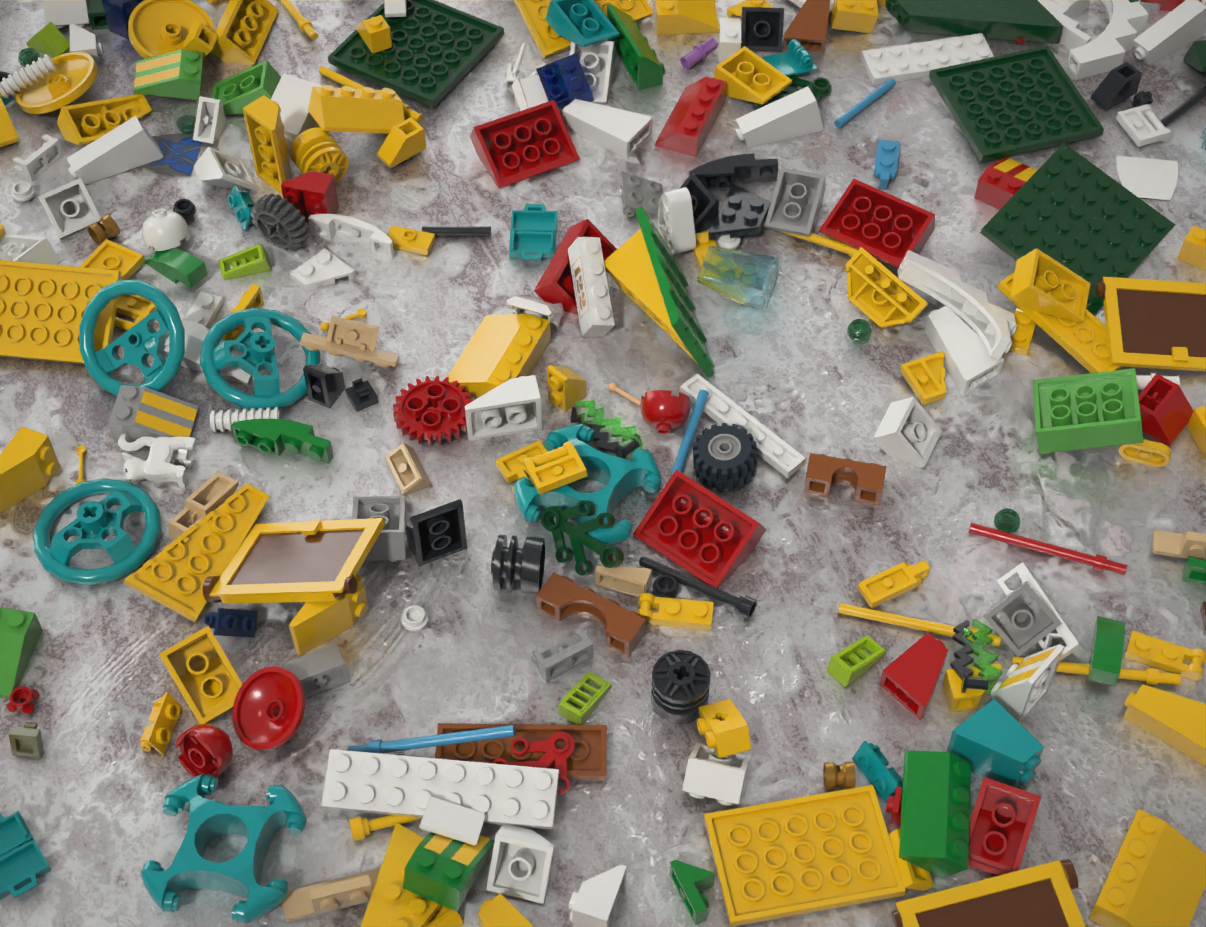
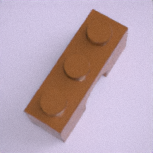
[804,453,887,506]

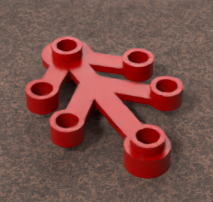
[492,731,575,795]

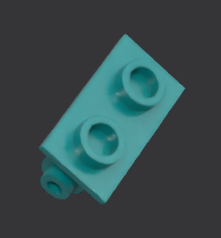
[228,185,255,231]
[852,740,903,803]

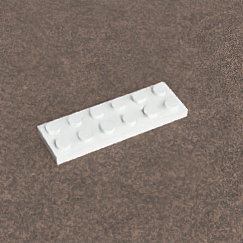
[861,33,994,85]

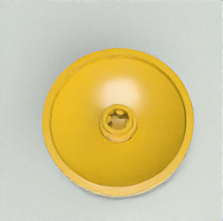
[128,0,215,60]
[15,52,98,114]

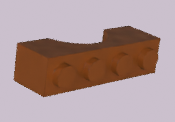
[536,572,646,657]

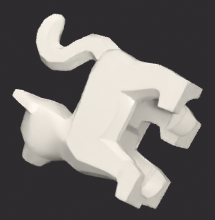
[118,433,197,489]

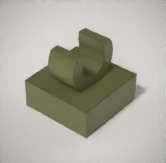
[8,722,44,758]

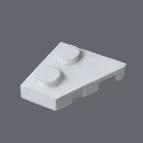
[290,248,356,291]

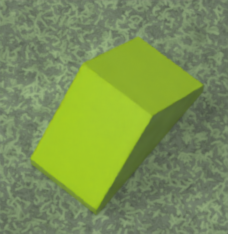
[26,22,70,58]

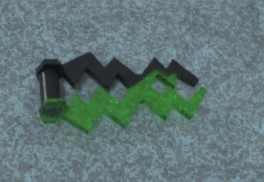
[570,400,643,459]
[950,619,1002,695]

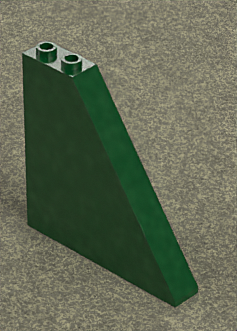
[885,0,1063,44]

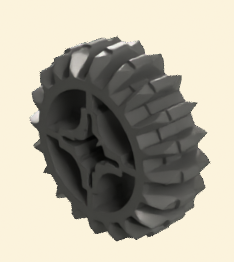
[250,193,310,252]

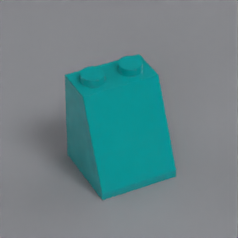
[946,699,1044,788]

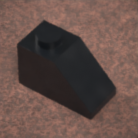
[303,364,345,408]

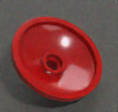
[232,666,306,751]

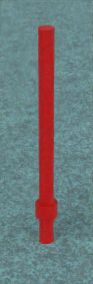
[969,523,1128,575]

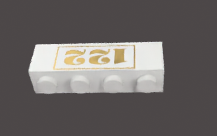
[568,237,615,337]

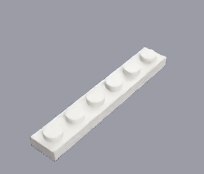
[680,373,806,478]

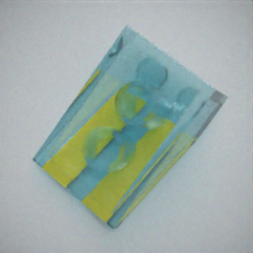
[697,246,778,310]

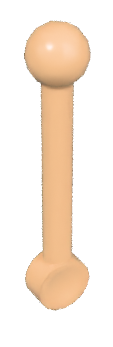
[608,382,641,406]

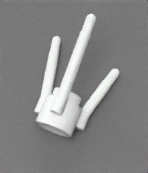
[504,42,546,93]

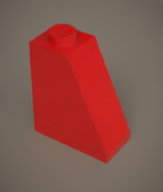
[880,633,948,720]

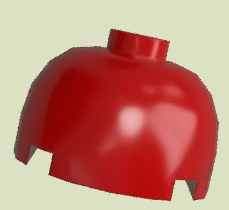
[640,390,691,434]
[175,724,233,778]

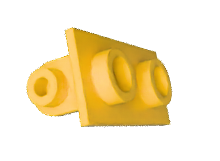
[139,692,183,755]

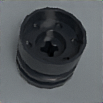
[491,534,545,594]
[651,650,711,725]

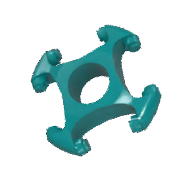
[513,424,661,550]
[140,773,307,924]

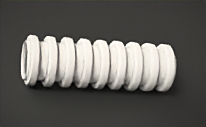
[0,54,57,99]
[210,407,282,432]

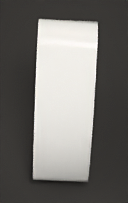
[658,187,696,255]

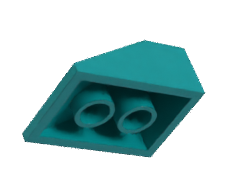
[545,0,620,47]

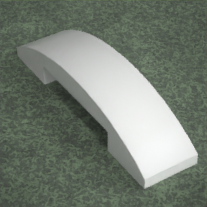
[308,214,394,260]

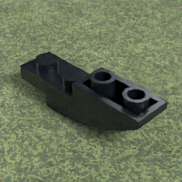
[689,153,778,190]

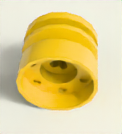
[289,127,349,184]

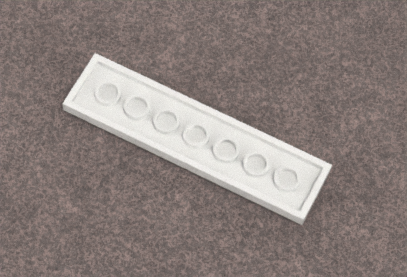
[321,749,559,829]

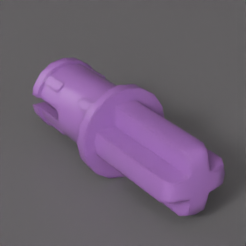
[680,38,718,69]

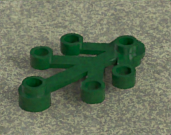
[753,75,832,110]
[541,500,624,576]

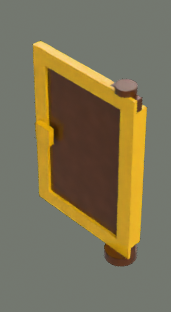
[1096,277,1206,372]
[203,518,385,604]
[891,859,1085,927]

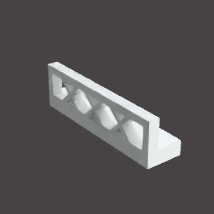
[997,562,1087,661]

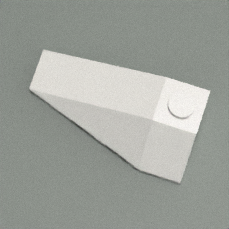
[163,318,252,385]

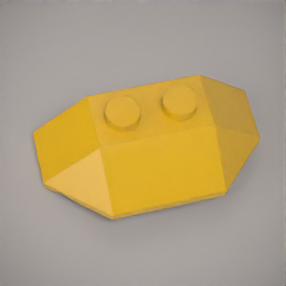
[845,247,928,329]

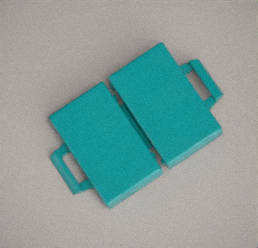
[509,204,557,260]
[0,811,51,900]

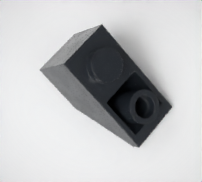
[1090,62,1142,110]

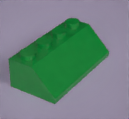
[607,4,665,90]
[899,750,971,879]

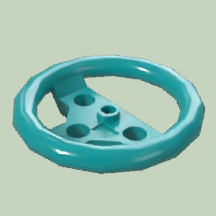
[79,280,185,396]
[200,308,321,410]
[33,478,161,586]

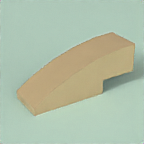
[168,471,239,540]

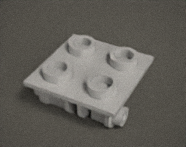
[621,172,663,217]

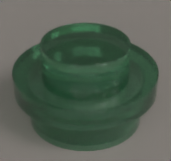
[18,48,40,67]
[176,115,196,135]
[847,319,871,342]
[994,508,1020,533]

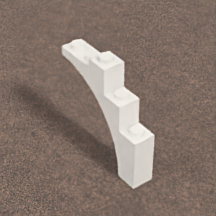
[1066,0,1149,80]
[898,250,1017,360]

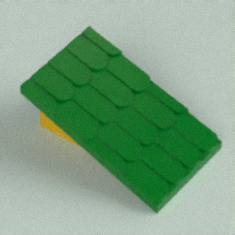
[604,206,715,378]

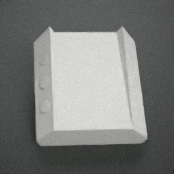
[512,71,564,117]
[506,294,565,328]

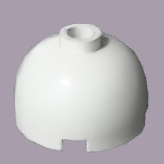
[142,209,191,251]

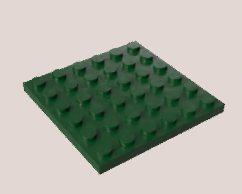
[328,0,504,108]
[929,45,1104,162]
[980,143,1175,316]

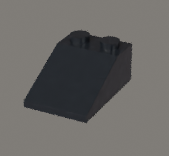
[405,499,467,566]

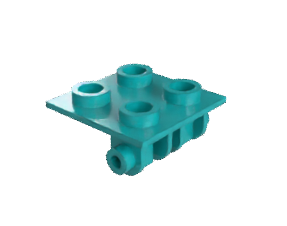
[762,39,818,77]

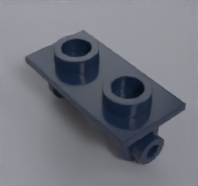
[204,608,258,638]

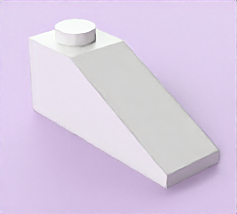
[719,17,741,62]

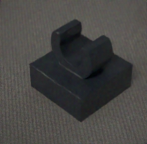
[345,378,379,412]

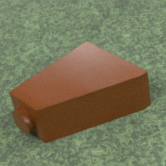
[783,0,830,53]

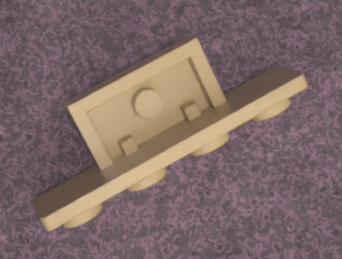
[300,316,398,368]
[1152,530,1206,560]
[282,868,380,922]

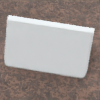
[419,797,485,846]

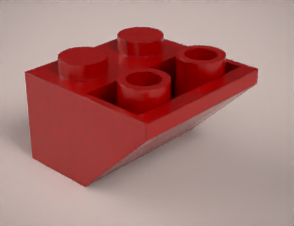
[281,171,339,222]
[1138,373,1193,447]

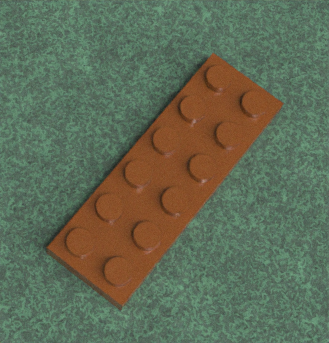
[435,723,607,781]

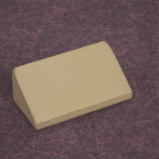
[384,442,431,495]

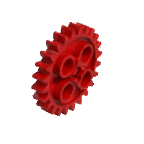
[393,376,473,446]

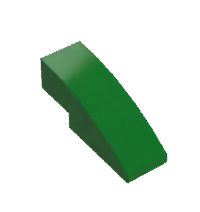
[144,248,208,289]
[1087,616,1125,686]

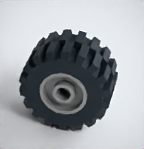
[693,423,757,492]

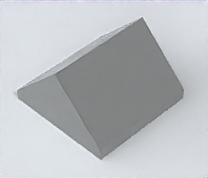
[983,582,1062,657]

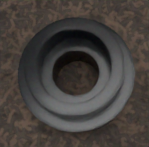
[1131,91,1153,108]
[173,199,196,220]
[652,574,679,598]

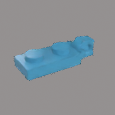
[873,139,900,190]

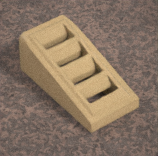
[595,565,652,597]

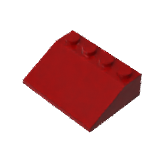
[470,100,580,189]
[819,178,935,268]
[633,469,767,589]

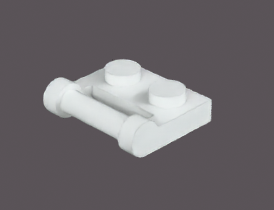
[1116,104,1174,147]

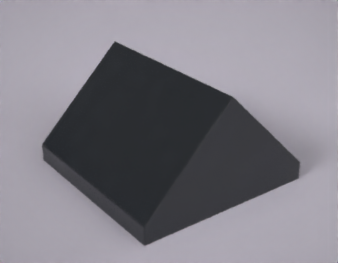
[741,7,784,52]
[679,173,719,234]

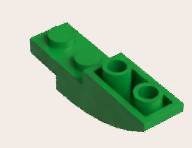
[231,419,334,464]

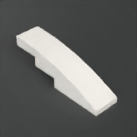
[1038,0,1092,50]

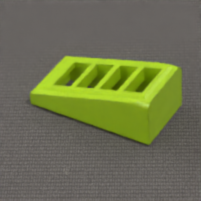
[218,243,272,280]
[827,635,887,687]
[558,671,612,725]

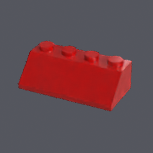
[655,76,727,157]
[534,219,617,315]

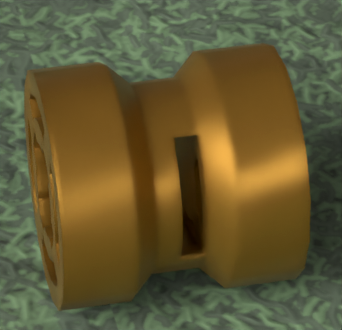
[87,215,120,246]
[823,762,855,791]

